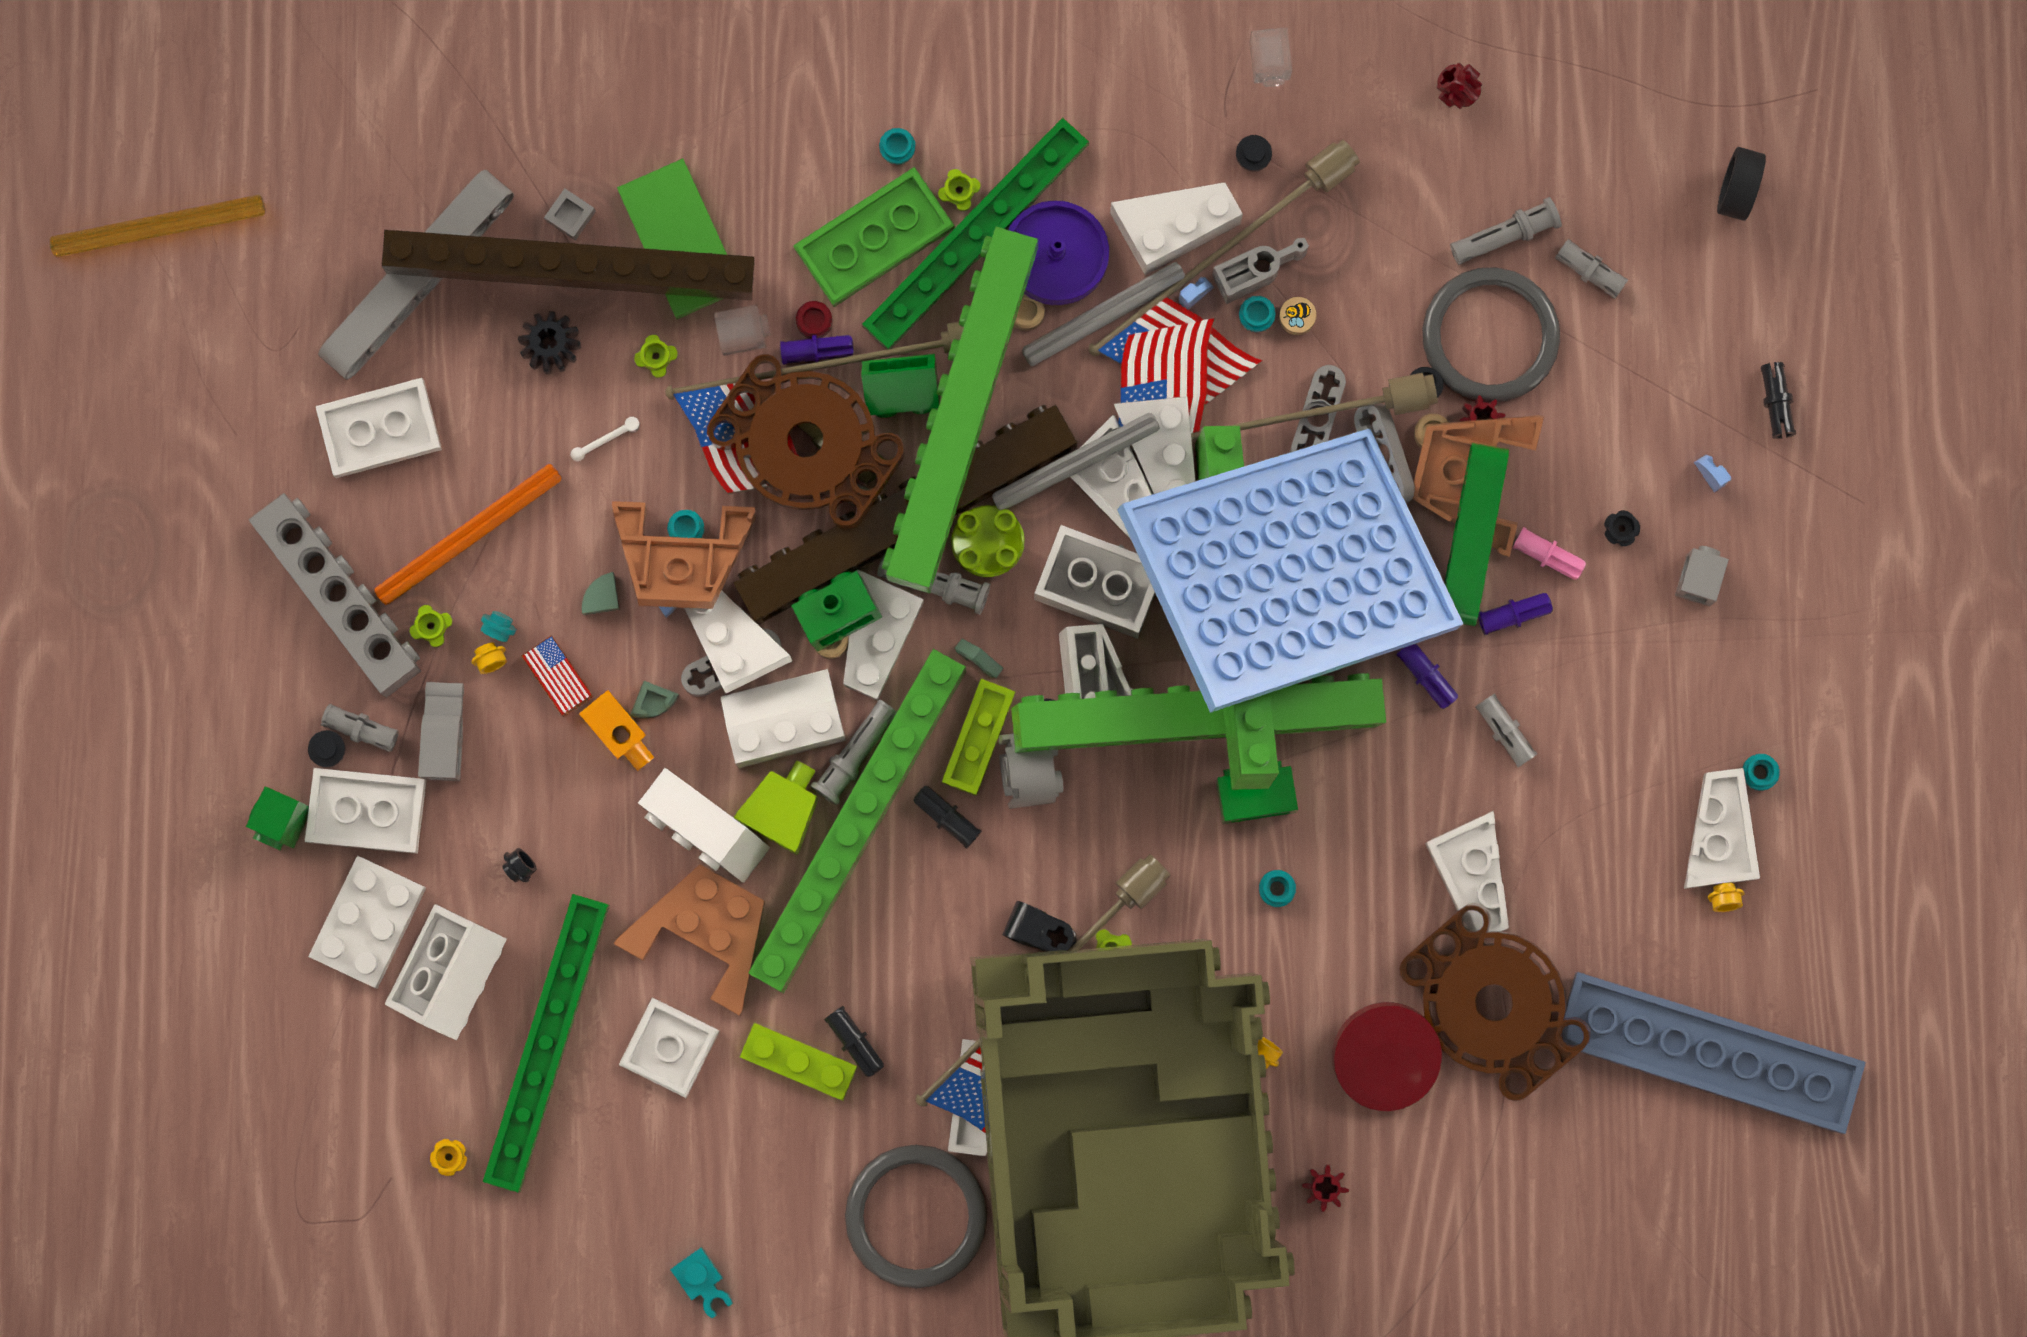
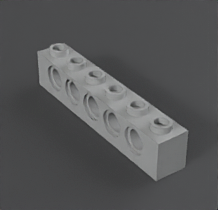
[249,493,421,698]

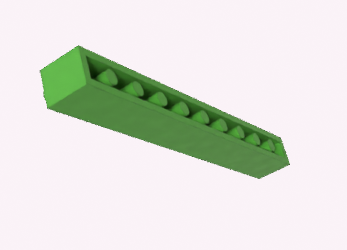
[882,227,1038,593]
[1195,426,1279,789]
[748,649,966,994]
[1011,673,1386,753]

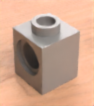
[1675,546,1729,606]

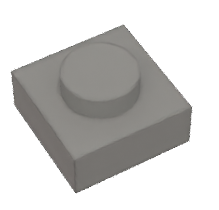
[544,188,596,241]

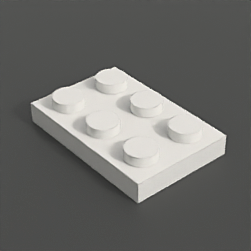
[316,378,442,478]
[305,768,427,854]
[308,855,426,989]

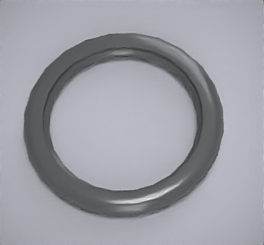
[1422,267,1560,402]
[845,1144,987,1289]

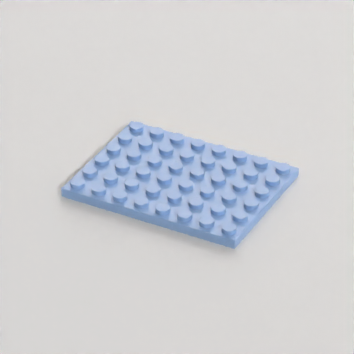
[1117,428,1463,713]

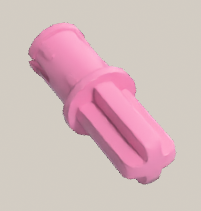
[1512,527,1586,580]

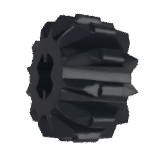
[518,311,581,374]

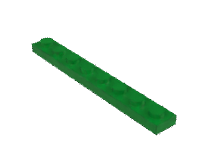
[862,117,1089,350]
[482,894,610,1193]

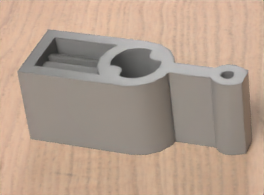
[1212,238,1309,304]
[418,682,464,781]

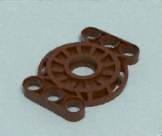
[707,354,904,529]
[1399,903,1591,1101]

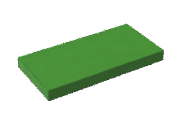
[617,158,727,320]
[793,167,955,307]

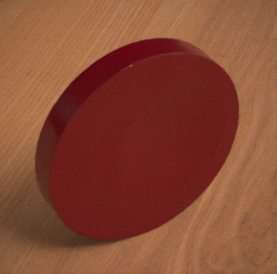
[1332,1002,1442,1111]

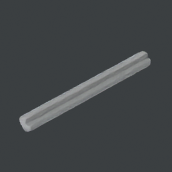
[1022,262,1185,366]
[992,413,1160,510]

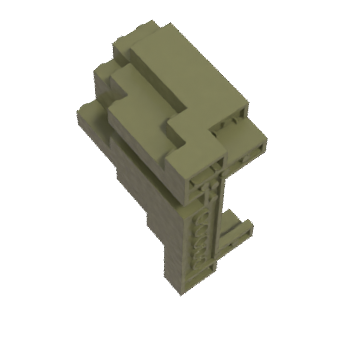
[970,939,1295,1337]

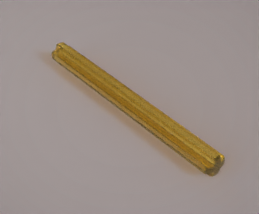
[50,195,265,257]

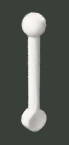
[570,417,640,461]

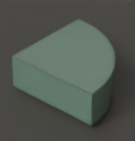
[582,572,620,615]
[954,638,1004,678]
[630,681,679,719]

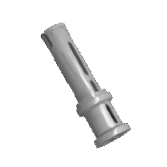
[1450,197,1562,265]
[877,554,991,615]
[810,700,897,806]

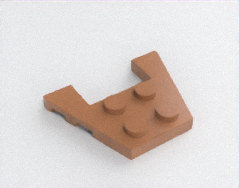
[1412,415,1544,557]
[612,501,756,609]
[614,864,765,1016]

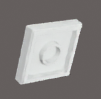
[619,998,720,1098]

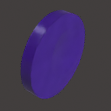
[1008,201,1109,305]

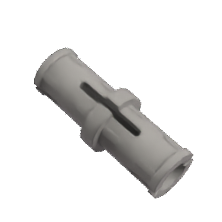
[1555,239,1628,299]
[1475,694,1537,767]
[321,704,399,752]

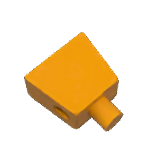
[579,690,654,771]

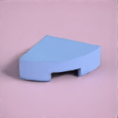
[1179,277,1214,310]
[1694,455,1731,492]

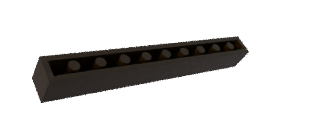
[382,229,755,301]
[733,404,1077,625]

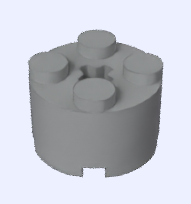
[999,733,1063,809]

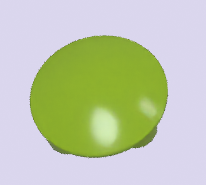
[951,505,1025,577]

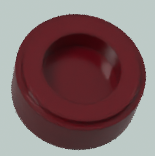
[796,301,833,339]

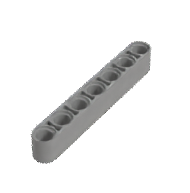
[318,170,514,380]

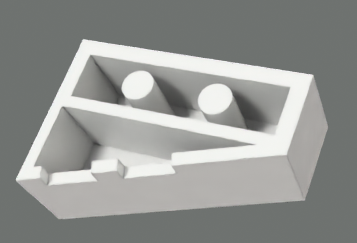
[1110,182,1243,275]
[1059,624,1133,699]
[638,768,770,883]

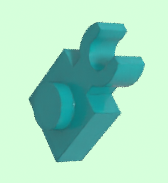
[670,1247,733,1318]

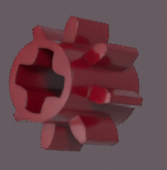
[1437,63,1482,109]
[1459,395,1506,422]
[1301,1164,1349,1212]

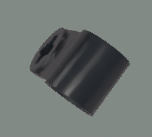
[1002,901,1077,952]

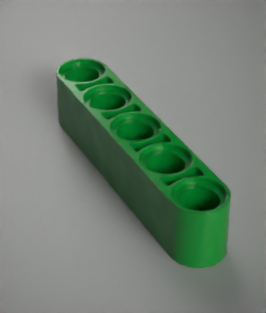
[1444,443,1509,626]

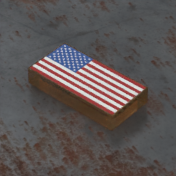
[521,635,594,718]

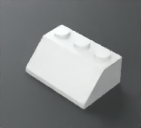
[1034,525,1155,639]
[721,669,846,768]
[385,904,507,1040]

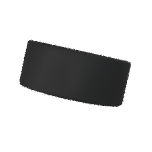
[1717,147,1766,221]

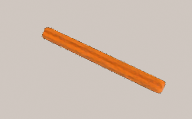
[374,464,562,605]

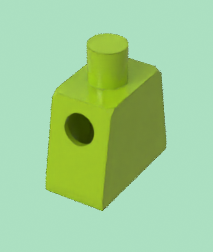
[734,760,818,855]

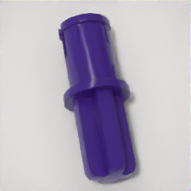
[780,335,854,365]
[1478,593,1553,635]
[1396,644,1458,709]

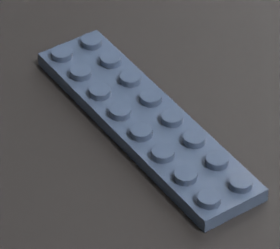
[1562,972,1866,1134]

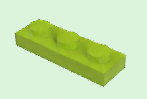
[942,679,1016,796]
[740,1023,858,1101]

